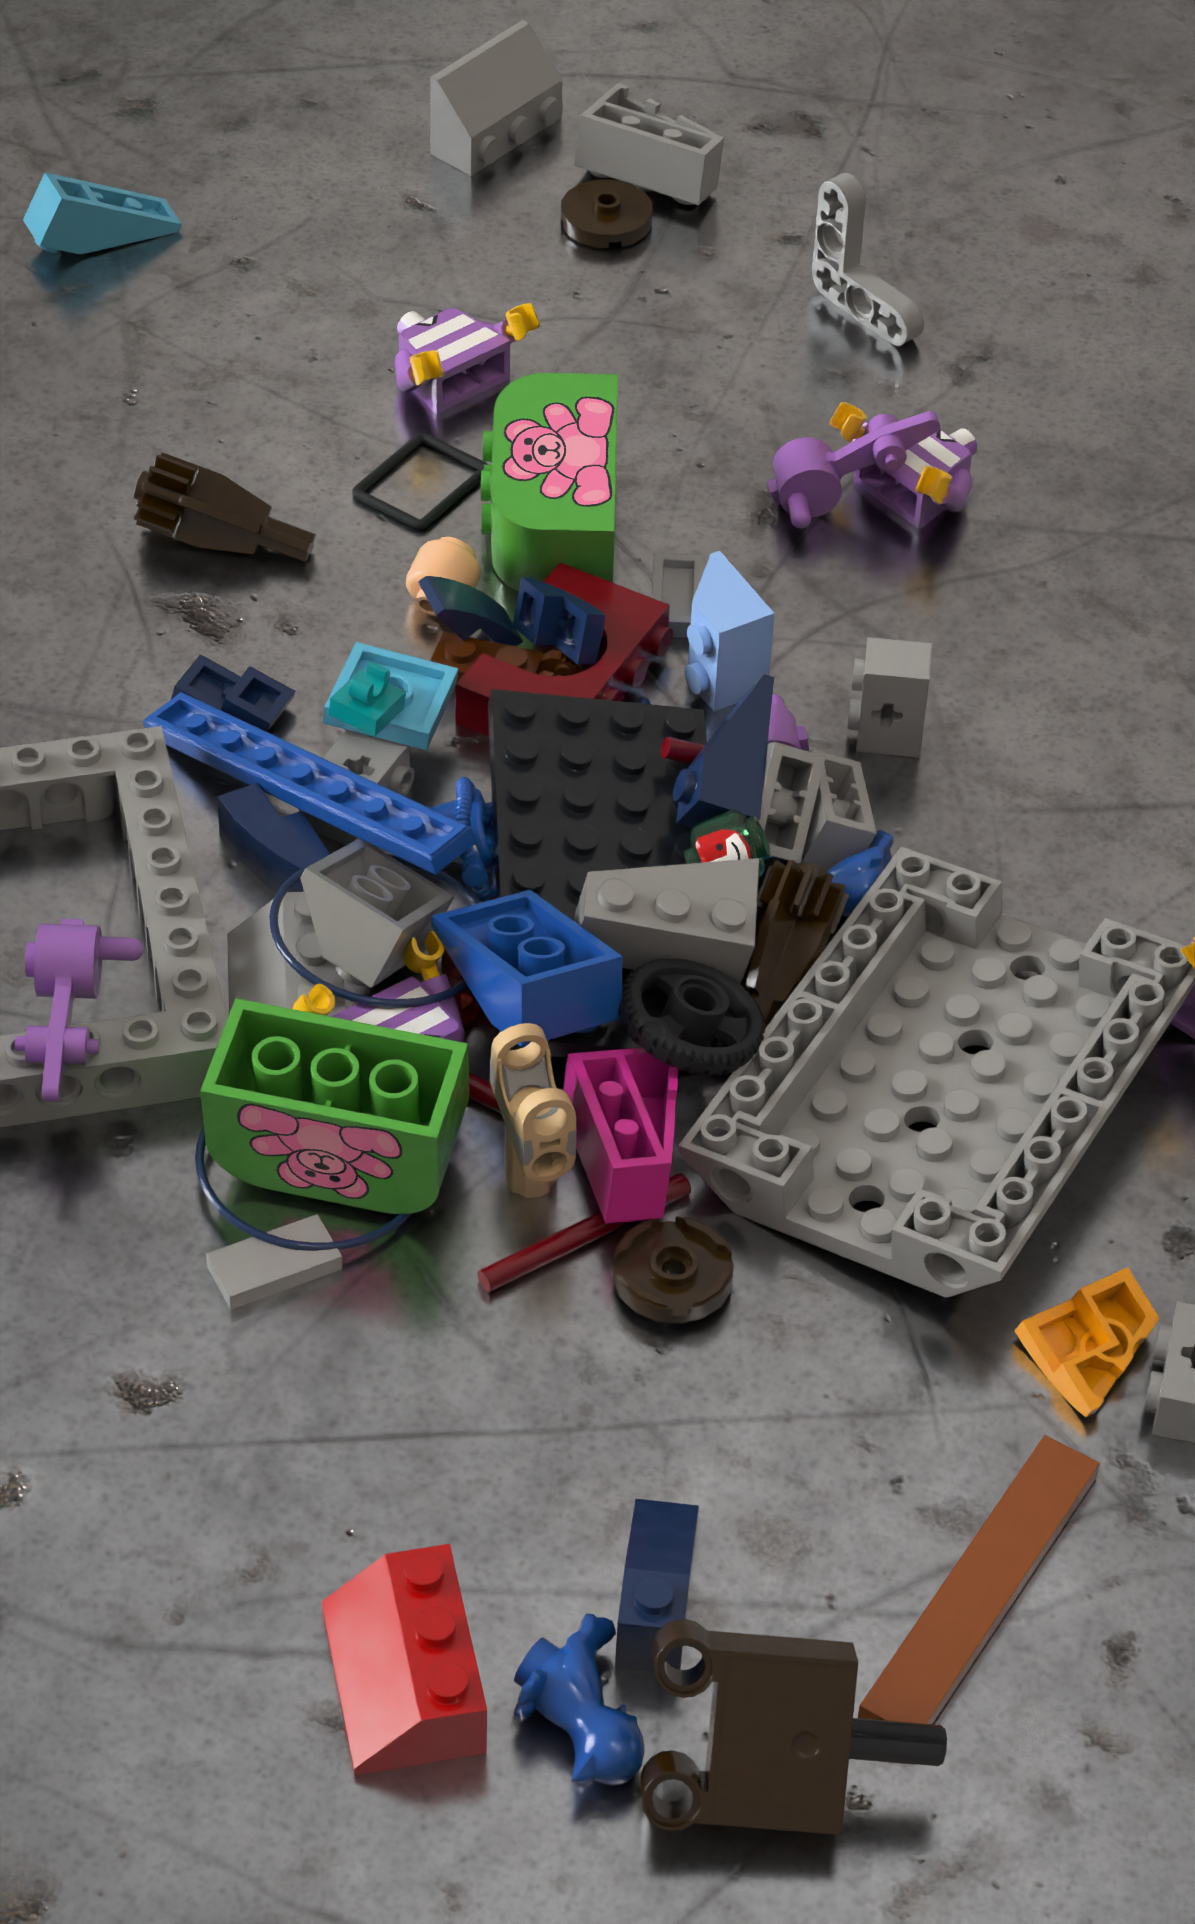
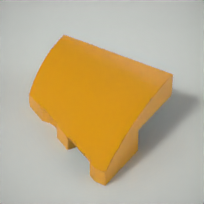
[1014,1267,1160,1417]

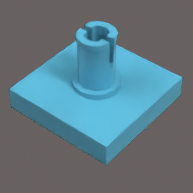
[323,642,459,750]

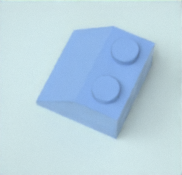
[685,551,775,712]

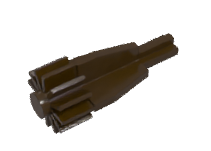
[134,452,316,563]
[741,860,849,1027]

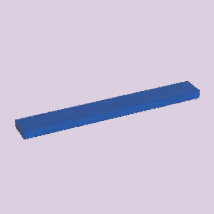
[143,692,476,875]

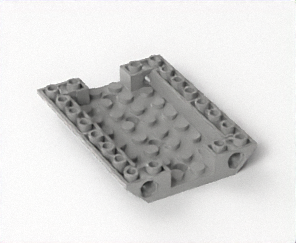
[678,847,1195,1298]

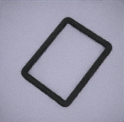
[352,433,488,529]

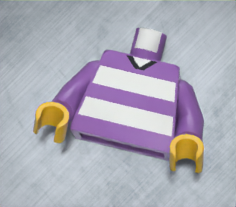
[394,303,540,414]
[829,402,977,530]
[292,931,465,1043]

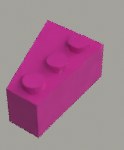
[563,1048,678,1223]

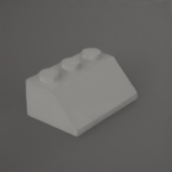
[430,20,563,176]
[300,838,455,988]
[227,892,345,1017]

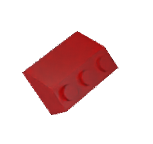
[321,1544,487,1776]

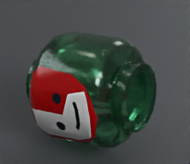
[684,810,772,878]

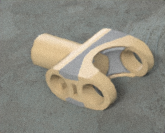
[490,1023,576,1198]

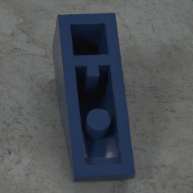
[673,674,774,836]
[615,1499,699,1672]

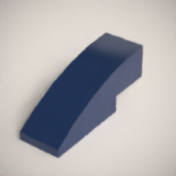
[217,783,330,892]

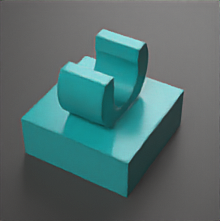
[329,661,406,737]

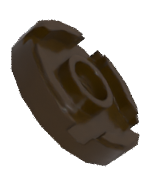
[561,180,652,248]
[613,1216,734,1324]

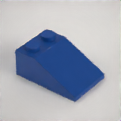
[431,890,623,1048]

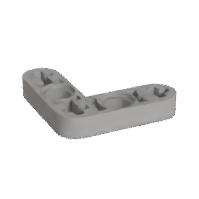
[812,173,924,346]

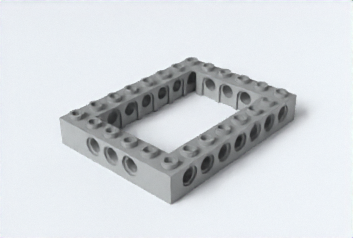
[0,726,227,1128]

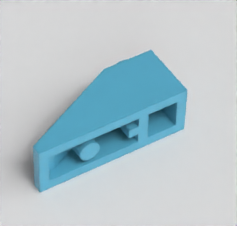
[23,172,182,254]

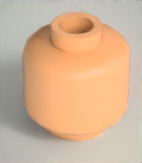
[406,537,481,616]

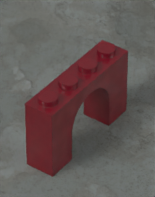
[455,563,673,737]

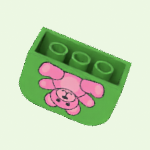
[481,373,618,591]
[200,998,469,1214]

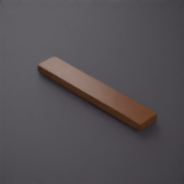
[858,1435,1100,1724]

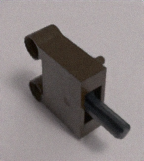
[640,1619,947,1835]

